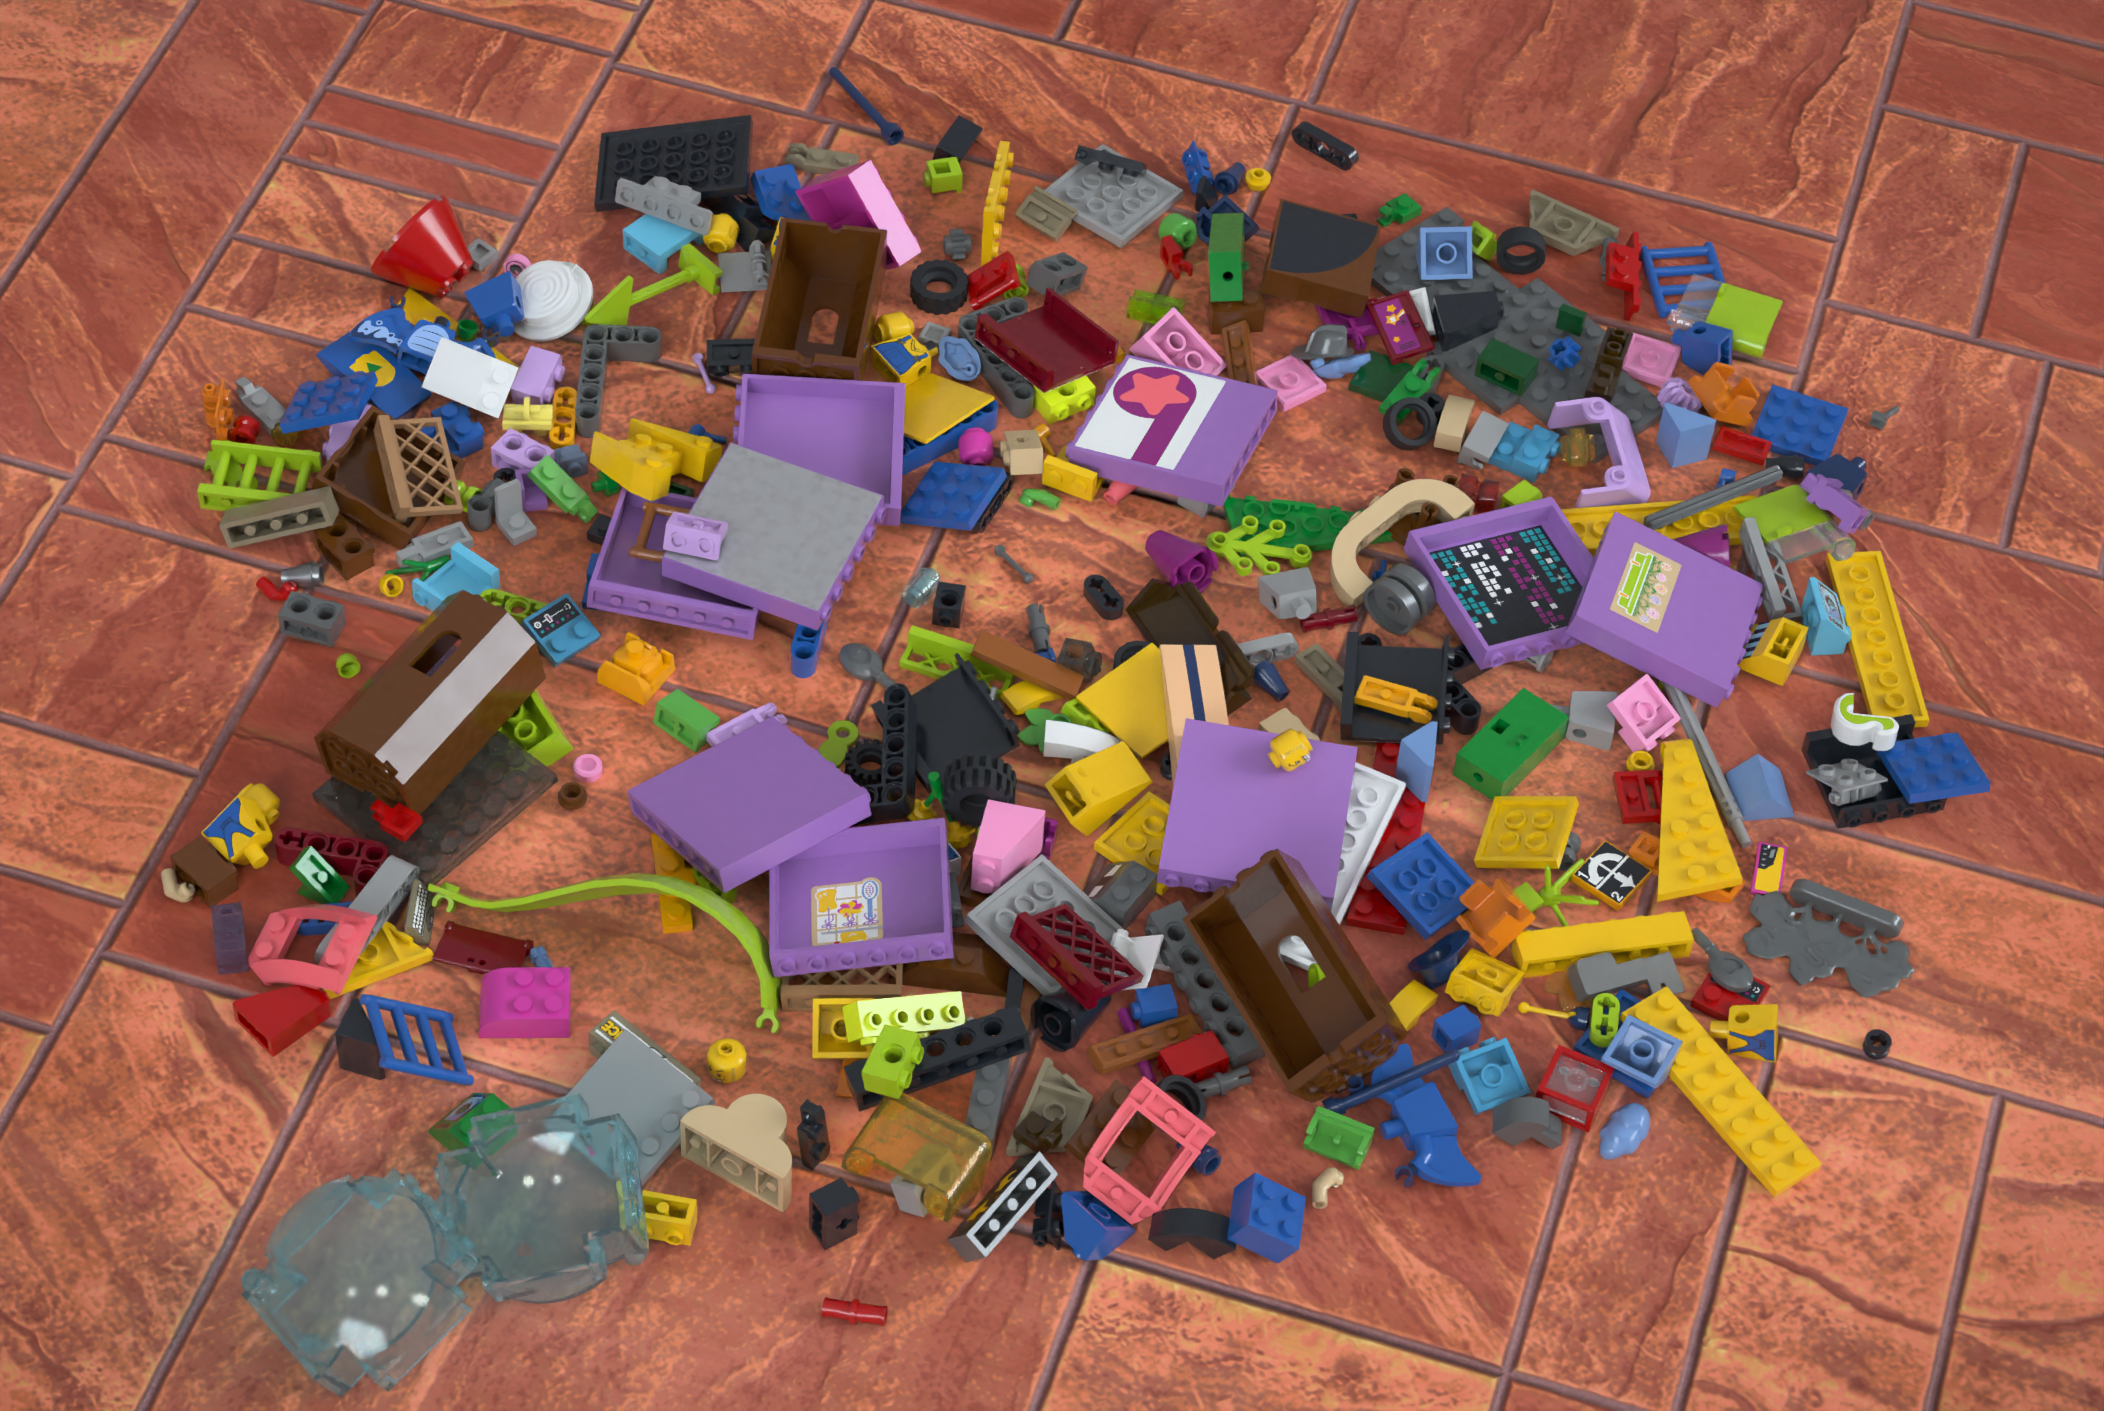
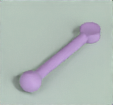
[693,353,716,394]

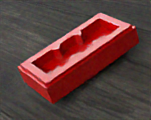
[1712,426,1772,466]

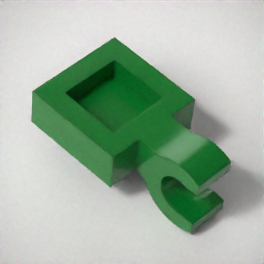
[1377,193,1422,227]

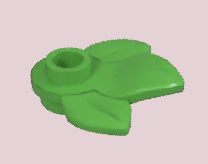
[1018,708,1073,753]

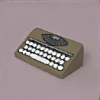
[405,879,436,946]

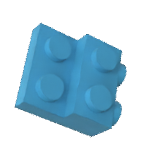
[1488,421,1562,483]
[1448,1037,1531,1116]

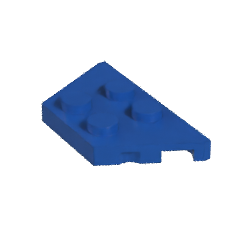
[750,164,812,221]

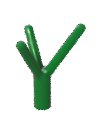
[385,555,450,594]

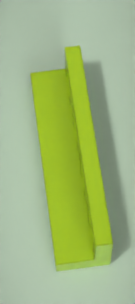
[899,625,1016,701]

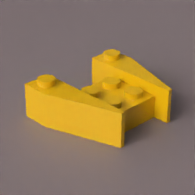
[590,418,723,502]

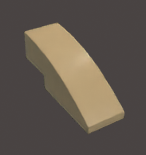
[1434,394,1475,453]

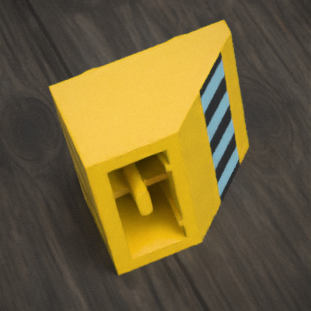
[1737,617,1809,686]

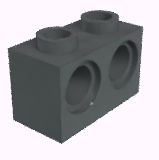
[1026,252,1088,296]
[278,591,346,647]

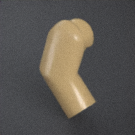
[161,868,195,903]
[1312,1167,1344,1209]

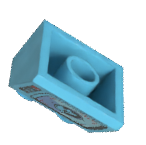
[1801,577,1851,656]

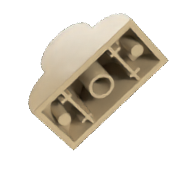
[680,1094,792,1212]

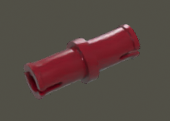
[1299,605,1358,633]

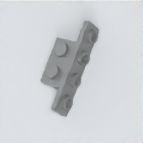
[615,176,712,236]

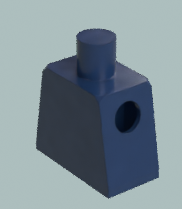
[1805,454,1867,501]

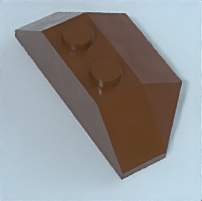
[888,932,1010,997]

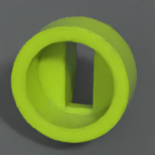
[336,653,361,678]

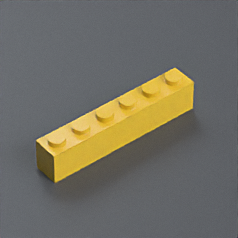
[1511,911,1694,978]

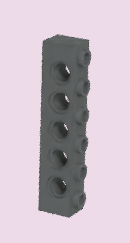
[1145,901,1265,1070]

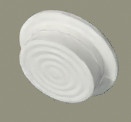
[513,260,594,342]

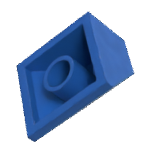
[1061,1191,1136,1261]

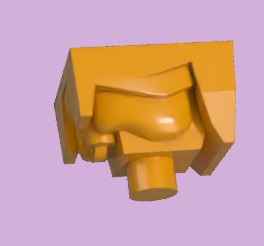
[597,632,676,706]

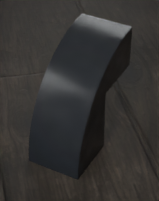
[1148,1208,1236,1259]

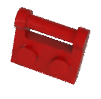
[967,250,1021,311]
[1613,770,1663,825]

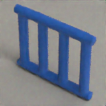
[1640,242,1726,319]
[359,994,474,1086]

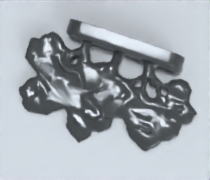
[1743,879,1915,998]

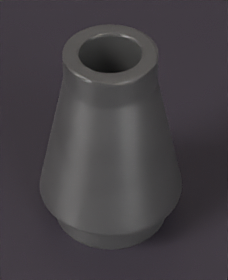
[281,561,324,589]

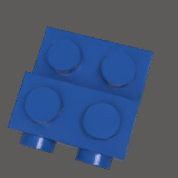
[421,401,485,459]

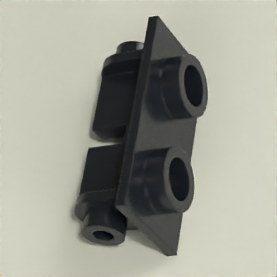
[1031,1181,1064,1250]

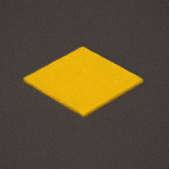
[904,373,995,444]
[1076,643,1168,759]

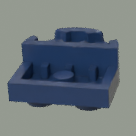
[1196,195,1260,246]

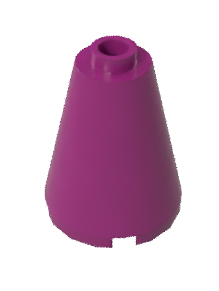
[1672,524,1731,568]
[1145,530,1218,593]

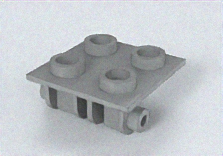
[718,240,771,293]
[1806,759,1888,806]

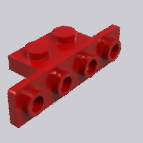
[1605,231,1642,321]

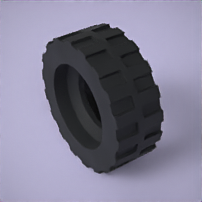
[910,259,968,315]

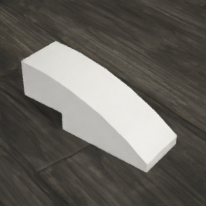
[1043,720,1121,764]

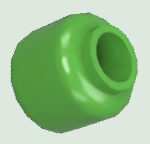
[1159,213,1197,250]

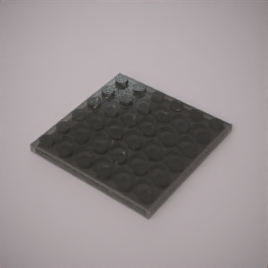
[312,730,558,889]

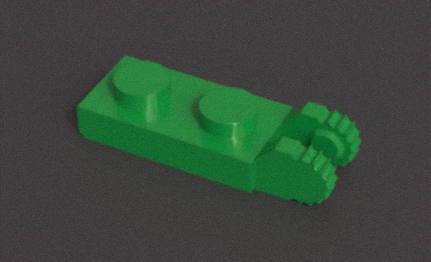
[1378,358,1441,425]

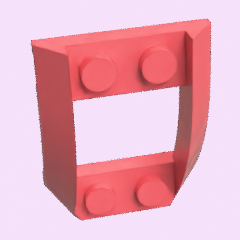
[248,904,377,995]
[1082,1076,1216,1225]

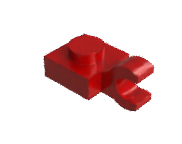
[1160,235,1193,280]
[370,799,423,843]

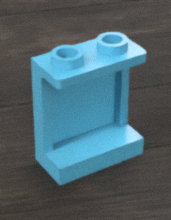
[623,214,704,275]
[412,542,500,611]

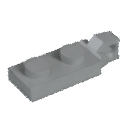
[235,377,286,437]
[396,521,474,568]

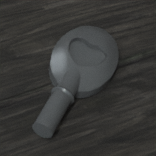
[840,643,896,689]
[1691,927,1753,993]

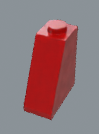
[232,985,331,1057]

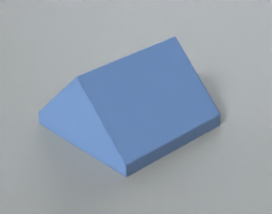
[1415,226,1473,280]
[1656,402,1716,468]
[1395,721,1438,802]
[1724,754,1794,821]
[1601,1014,1683,1088]

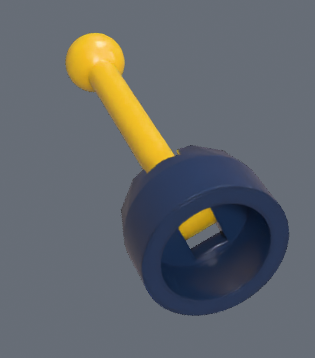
[1518,1002,1591,1032]

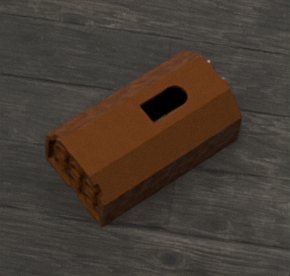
[752,217,887,381]
[314,590,546,815]
[1182,849,1408,1103]

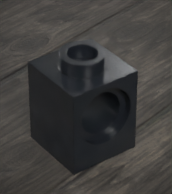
[932,581,966,629]

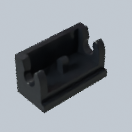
[932,115,983,164]

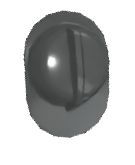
[1291,324,1354,360]

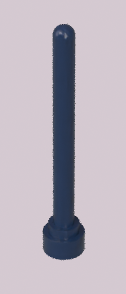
[829,67,904,146]
[1321,1050,1460,1115]

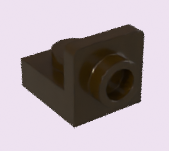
[1013,1111,1063,1155]

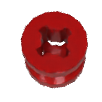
[228,415,261,444]

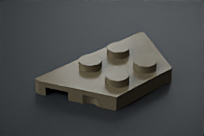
[1529,189,1620,256]
[1006,1057,1093,1156]

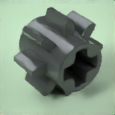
[943,228,972,260]

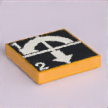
[1571,840,1653,911]

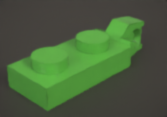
[527,454,598,523]

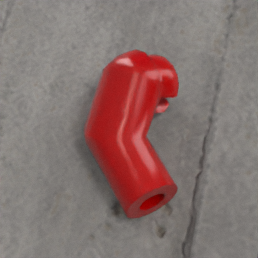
[256,577,297,601]

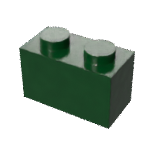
[1475,338,1539,397]

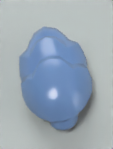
[938,336,981,382]
[1310,353,1371,379]
[1599,1103,1650,1160]

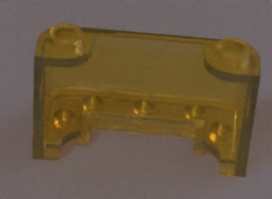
[841,1092,992,1222]

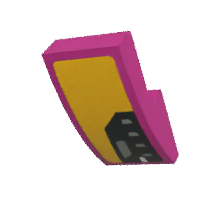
[1750,842,1787,895]

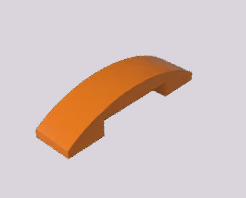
[1629,831,1746,903]

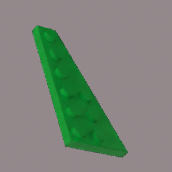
[1222,494,1394,559]

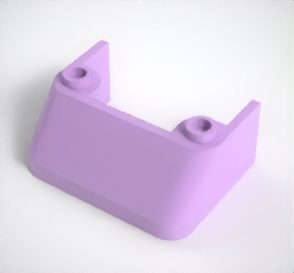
[1547,397,1651,508]

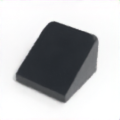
[1195,175,1218,212]

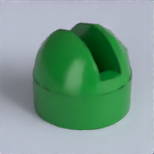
[456,319,479,342]

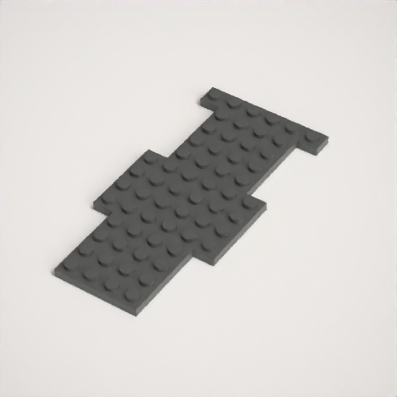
[1371,207,1663,464]

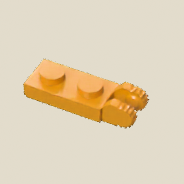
[1354,675,1438,724]

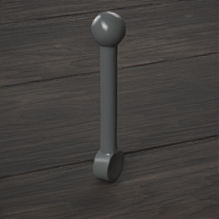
[995,545,1034,583]

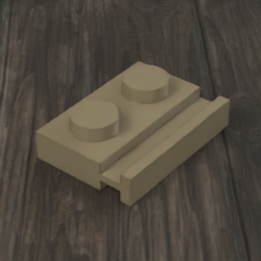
[1014,186,1078,242]

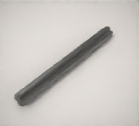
[1643,465,1783,530]

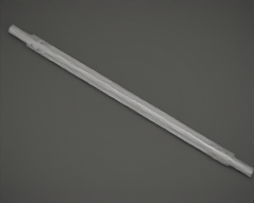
[1661,681,1752,848]

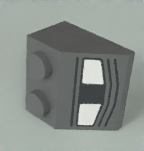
[1084,861,1158,930]

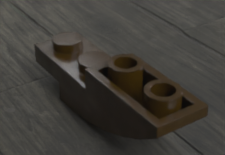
[1584,327,1633,403]

